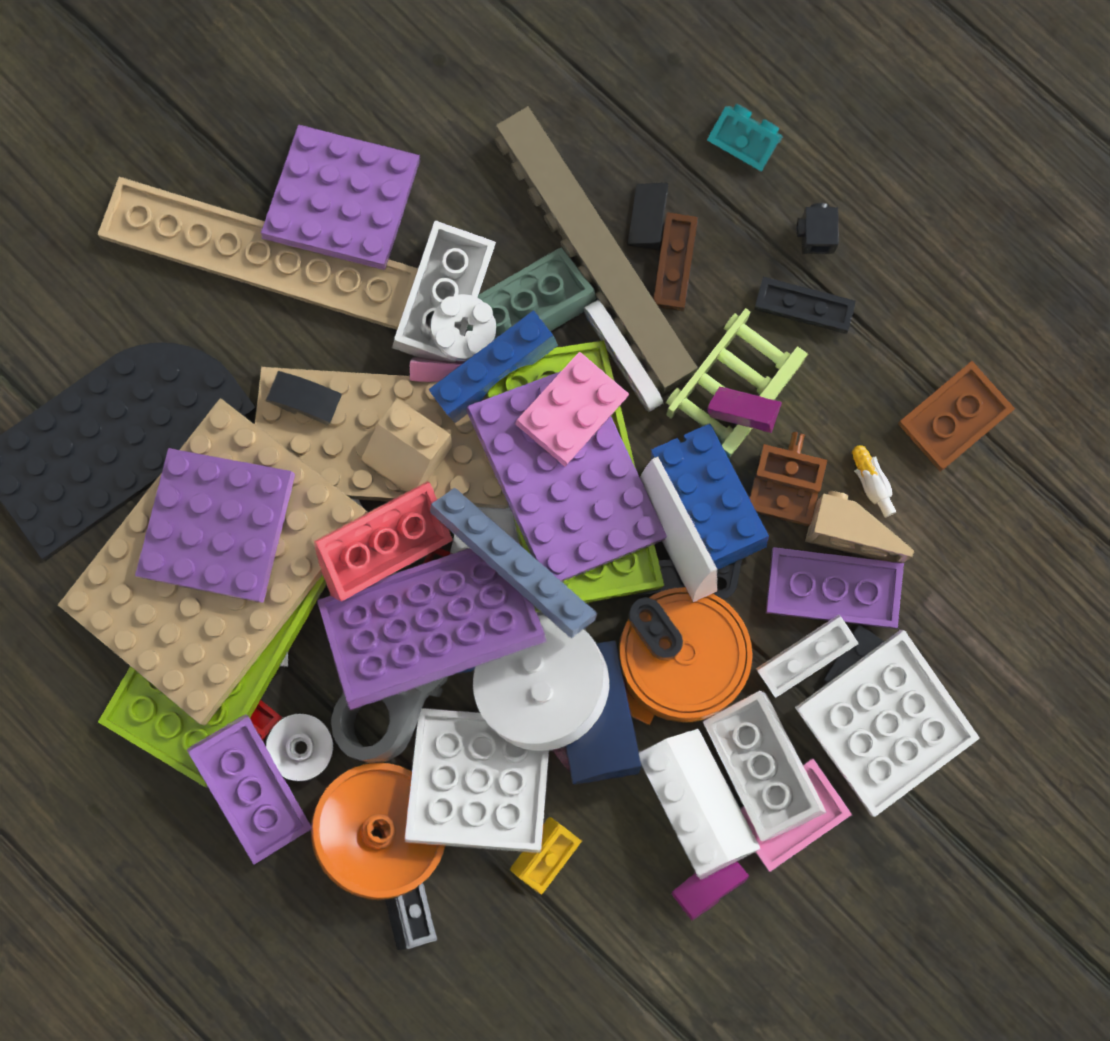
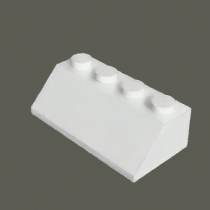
[392,221,496,362]
[639,729,761,879]

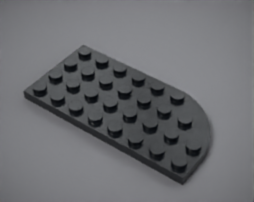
[0,342,257,561]

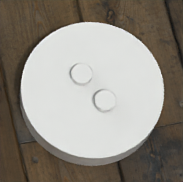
[473,615,609,751]

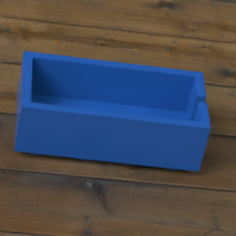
[651,423,769,570]

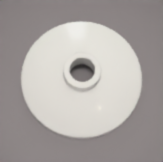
[266,714,333,781]

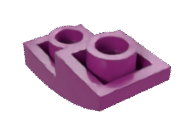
[672,861,749,921]

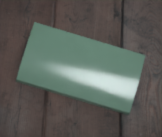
[466,247,596,340]

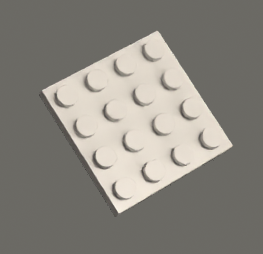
[795,630,980,817]
[405,708,549,853]

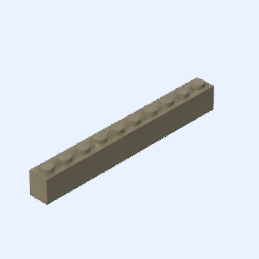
[494,106,698,395]

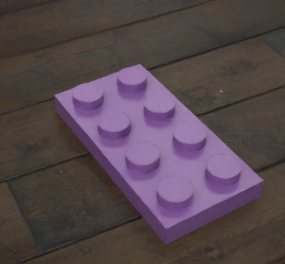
[765,547,904,629]
[186,714,311,864]

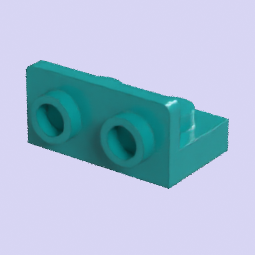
[707,104,783,171]

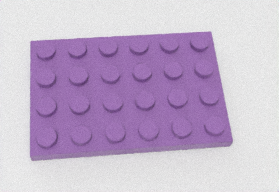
[466,371,667,582]
[317,548,546,710]

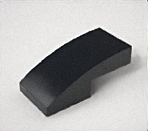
[265,371,342,425]

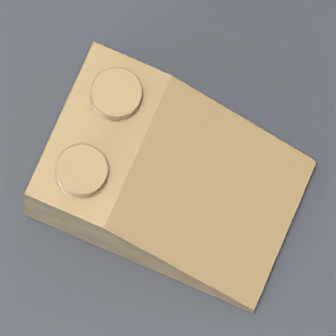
[805,491,914,563]

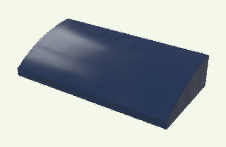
[566,640,642,785]

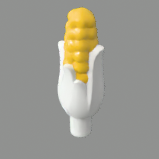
[852,445,896,518]

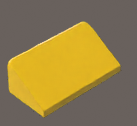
[510,817,582,895]

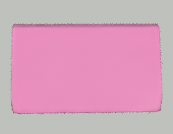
[410,357,466,382]

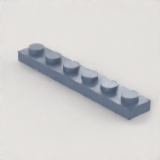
[430,488,597,639]

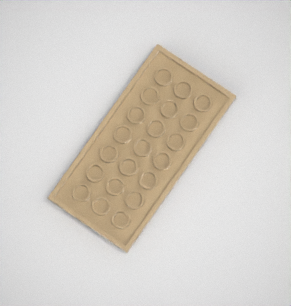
[255,367,509,509]

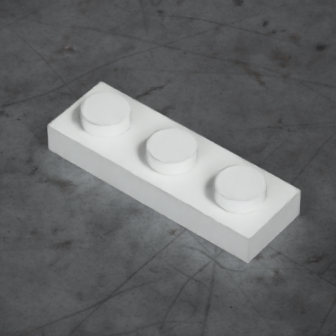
[756,615,859,698]

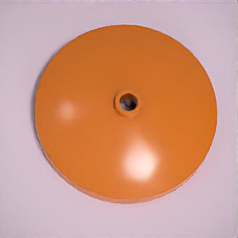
[311,763,445,900]

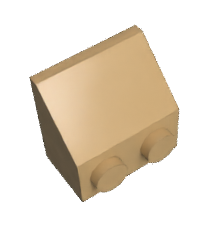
[361,398,453,492]

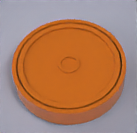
[618,587,752,722]

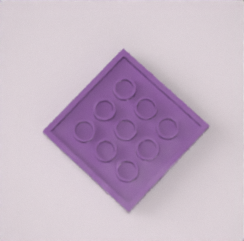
[261,125,420,270]
[135,448,295,603]

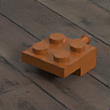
[749,432,827,527]

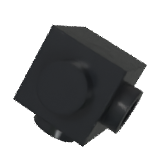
[796,203,839,254]

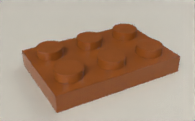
[898,361,1015,472]

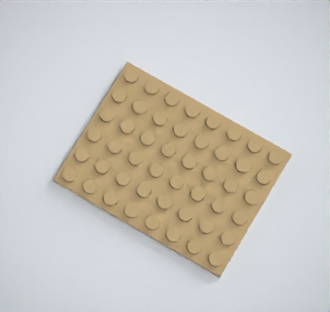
[58,398,368,725]

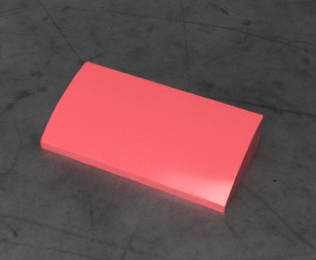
[314,482,453,601]

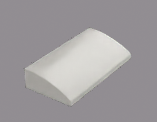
[640,457,717,602]
[703,690,826,842]

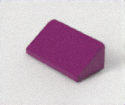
[707,386,782,433]

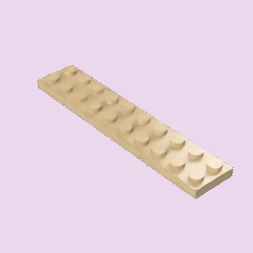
[98,177,418,330]

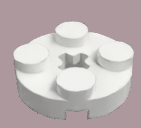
[430,294,496,361]

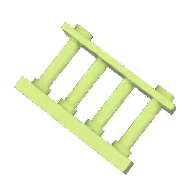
[666,308,808,458]

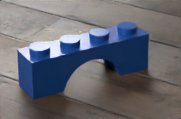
[428,310,558,423]

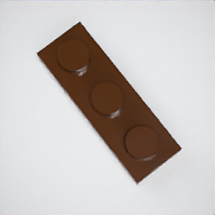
[653,212,698,311]

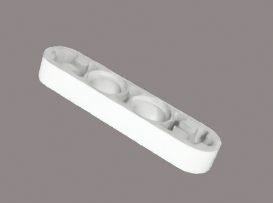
[583,300,663,412]

